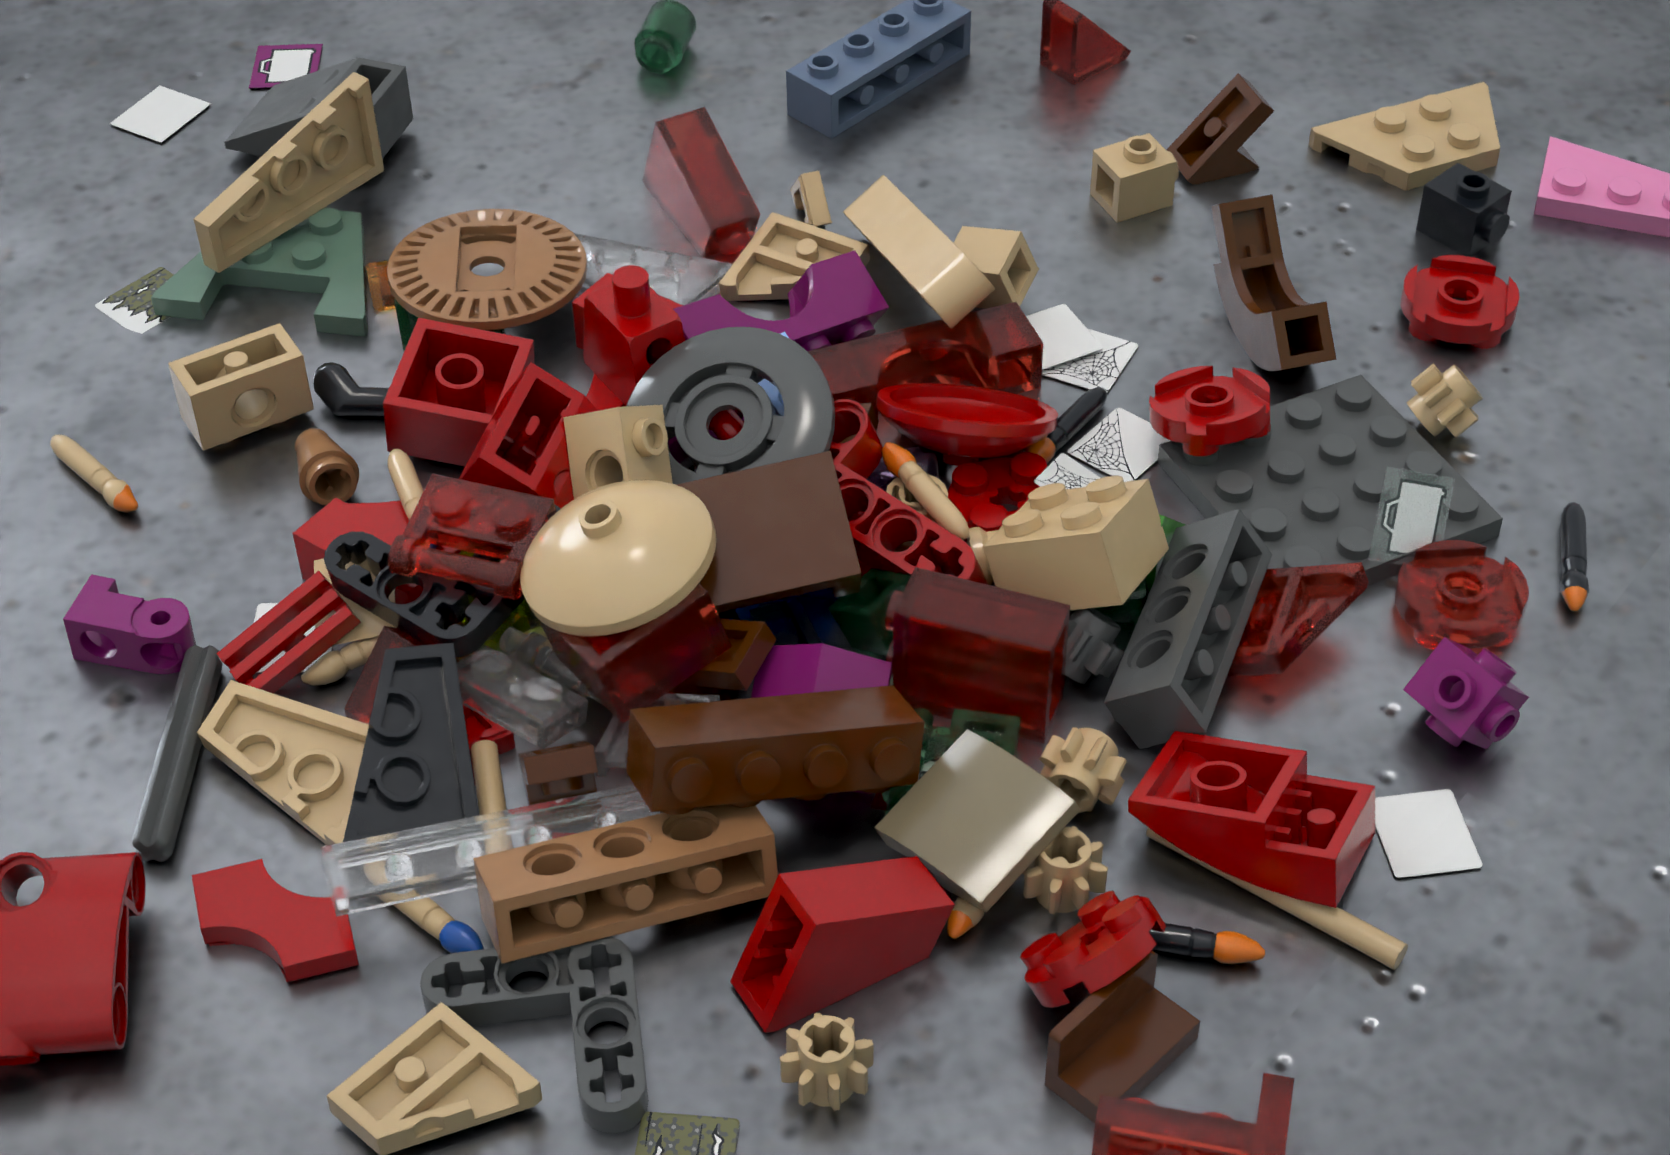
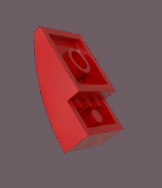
[1128,731,1375,908]

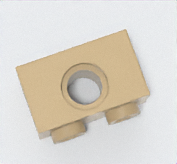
[168,323,314,451]
[563,405,673,499]

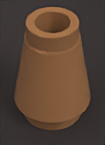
[295,428,359,506]

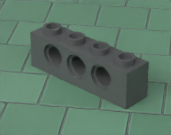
[1104,508,1272,749]

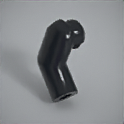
[313,362,389,417]

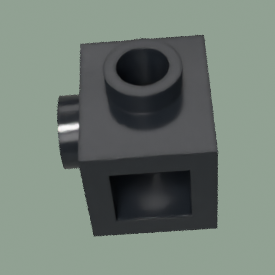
[1416,163,1512,257]

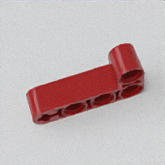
[829,399,988,618]

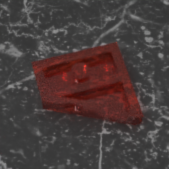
[1227,562,1369,676]

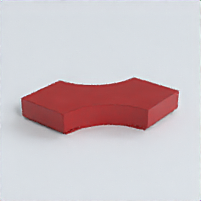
[191,859,359,982]

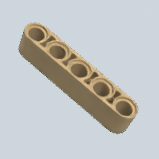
[843,175,995,329]

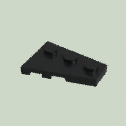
[340,643,482,859]

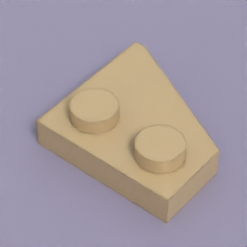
[719,212,870,301]

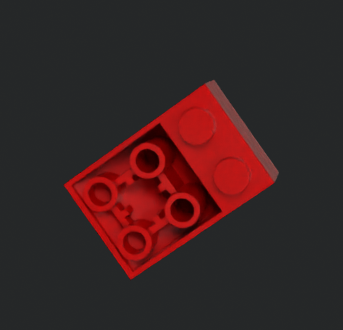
[453,362,598,536]

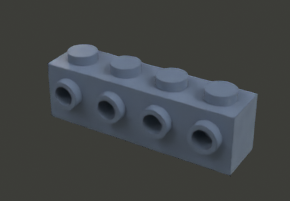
[786,0,971,139]

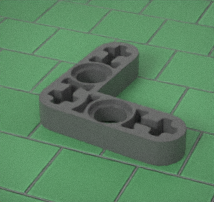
[420,936,648,1134]

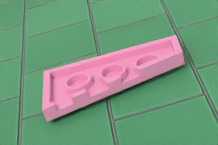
[1534,136,1670,238]

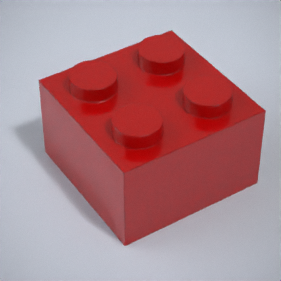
[383,318,535,466]

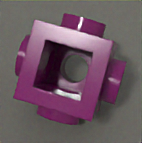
[1403,637,1529,749]

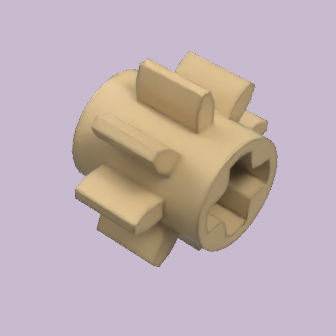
[1406,363,1483,438]
[1039,727,1127,813]
[1022,826,1108,914]
[780,1012,873,1111]

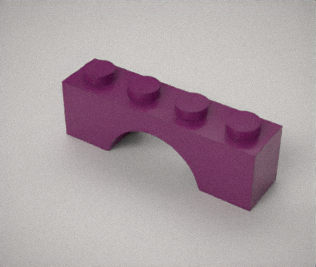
[673,250,889,360]

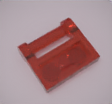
[388,474,556,600]

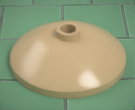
[520,480,716,636]

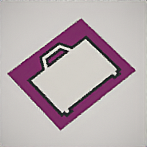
[249,44,323,88]

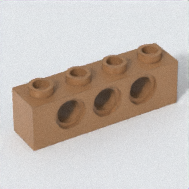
[473,804,778,964]

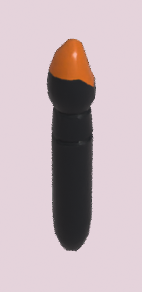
[1560,502,1589,611]

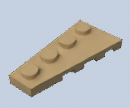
[194,72,384,273]

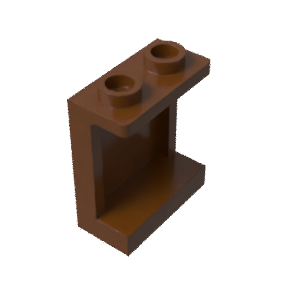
[676,451,862,618]

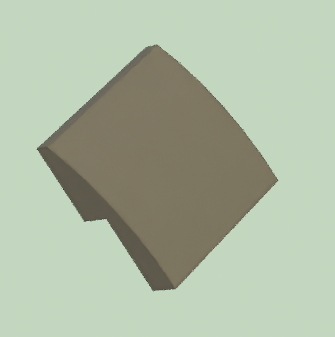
[874,729,1080,912]

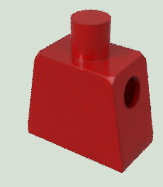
[583,265,685,406]

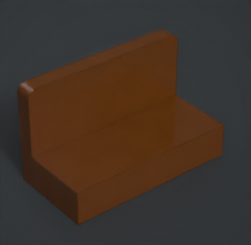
[1045,950,1200,1129]

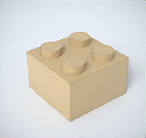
[983,475,1169,617]

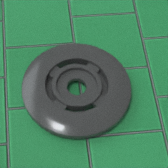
[626,327,835,485]

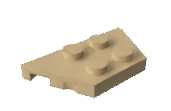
[1309,82,1500,191]

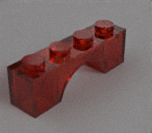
[808,302,1044,429]

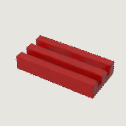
[216,570,361,694]

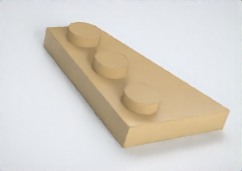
[197,680,369,861]

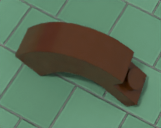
[1211,194,1336,371]

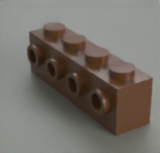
[626,685,925,815]

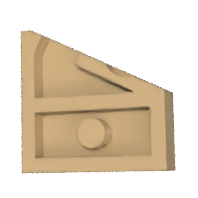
[327,1002,543,1155]

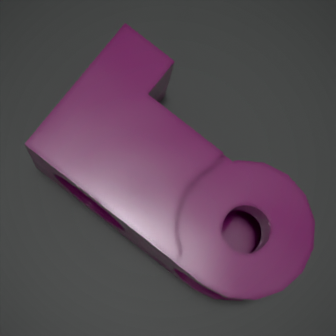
[63,574,196,674]

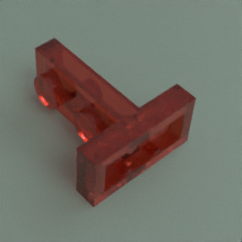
[1092,1073,1295,1155]

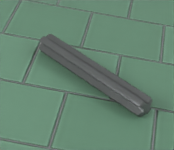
[132,645,223,862]

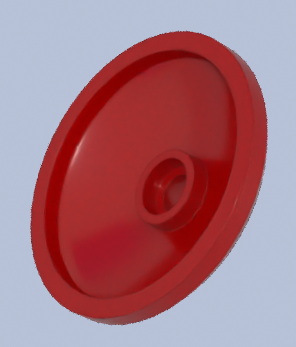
[876,383,1058,466]

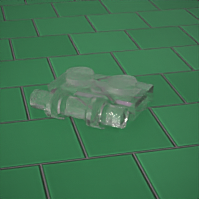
[457,627,617,749]

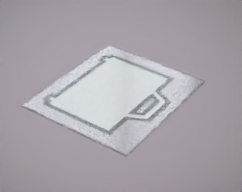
[1368,466,1455,571]

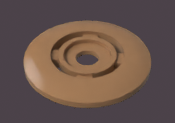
[387,209,587,330]

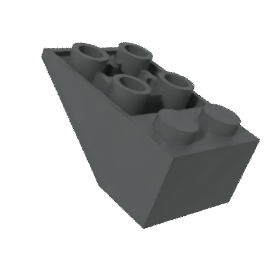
[224,57,413,159]

